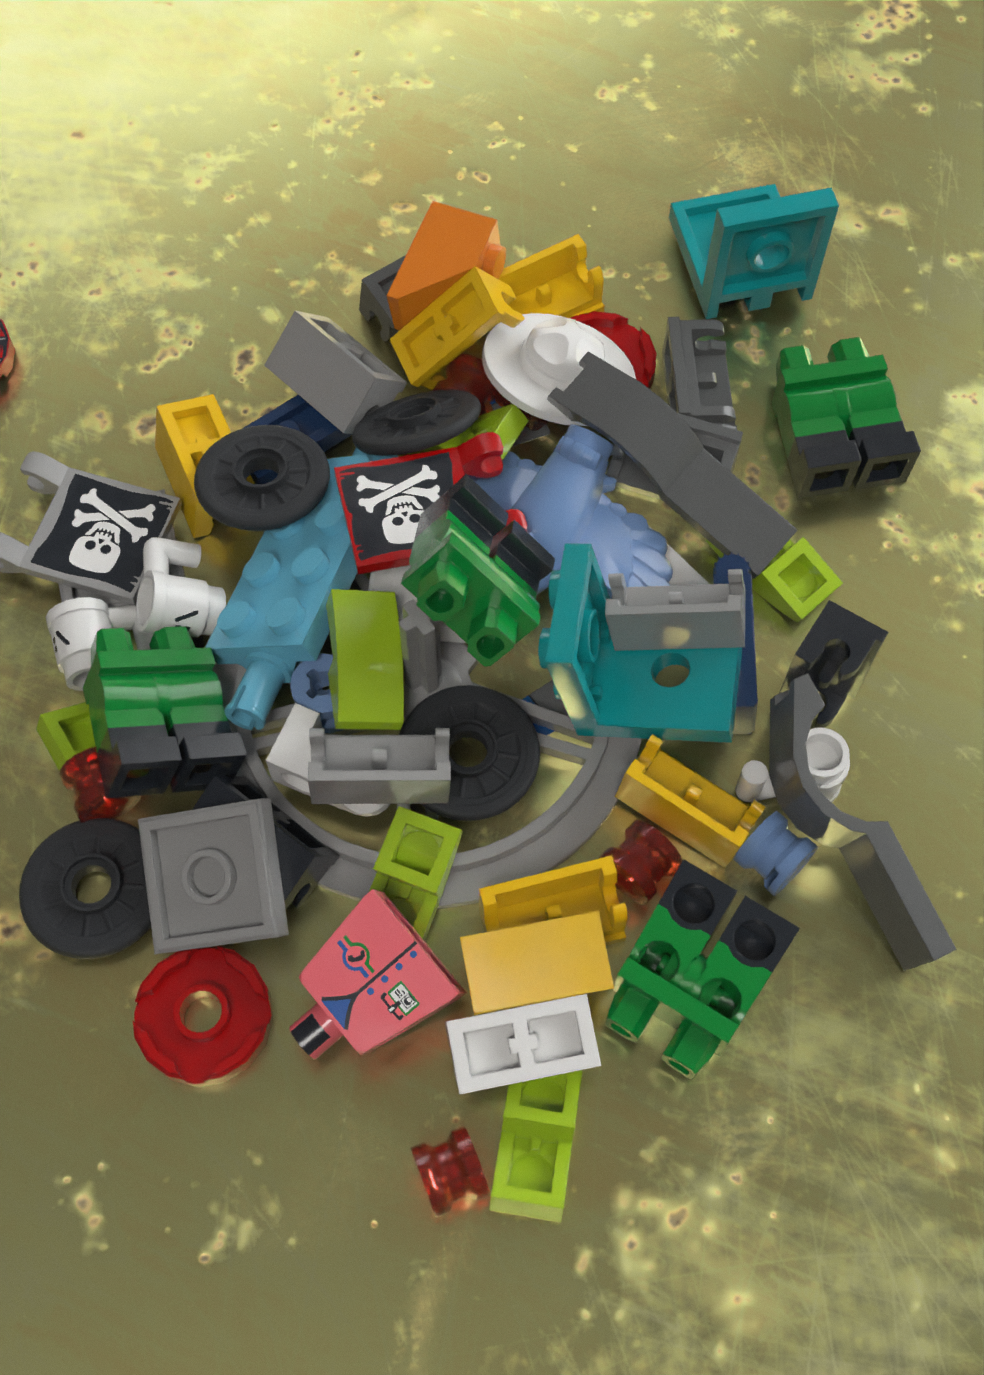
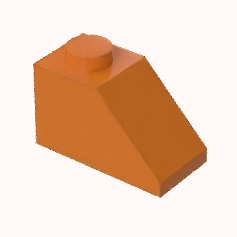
[386,201,506,330]

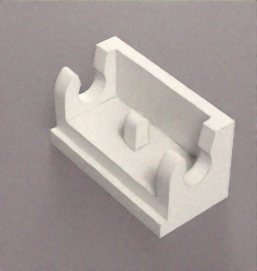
[445,994,601,1094]

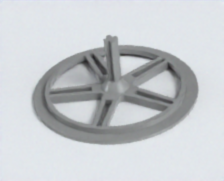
[212,573,641,909]

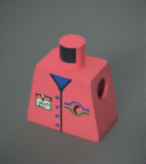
[289,889,467,1060]

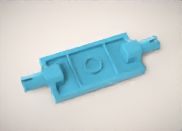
[205,448,399,730]

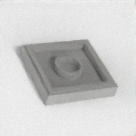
[138,798,289,954]

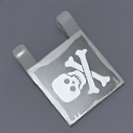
[0,451,182,605]

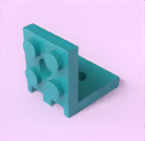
[669,184,839,319]
[538,543,743,743]

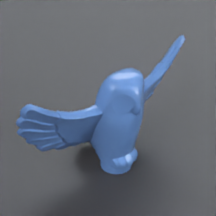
[465,424,673,599]

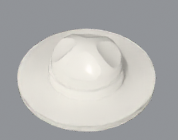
[482,313,636,426]

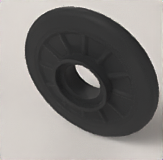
[352,389,481,456]
[194,425,330,531]
[399,685,540,821]
[19,818,151,959]

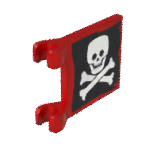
[334,432,528,574]

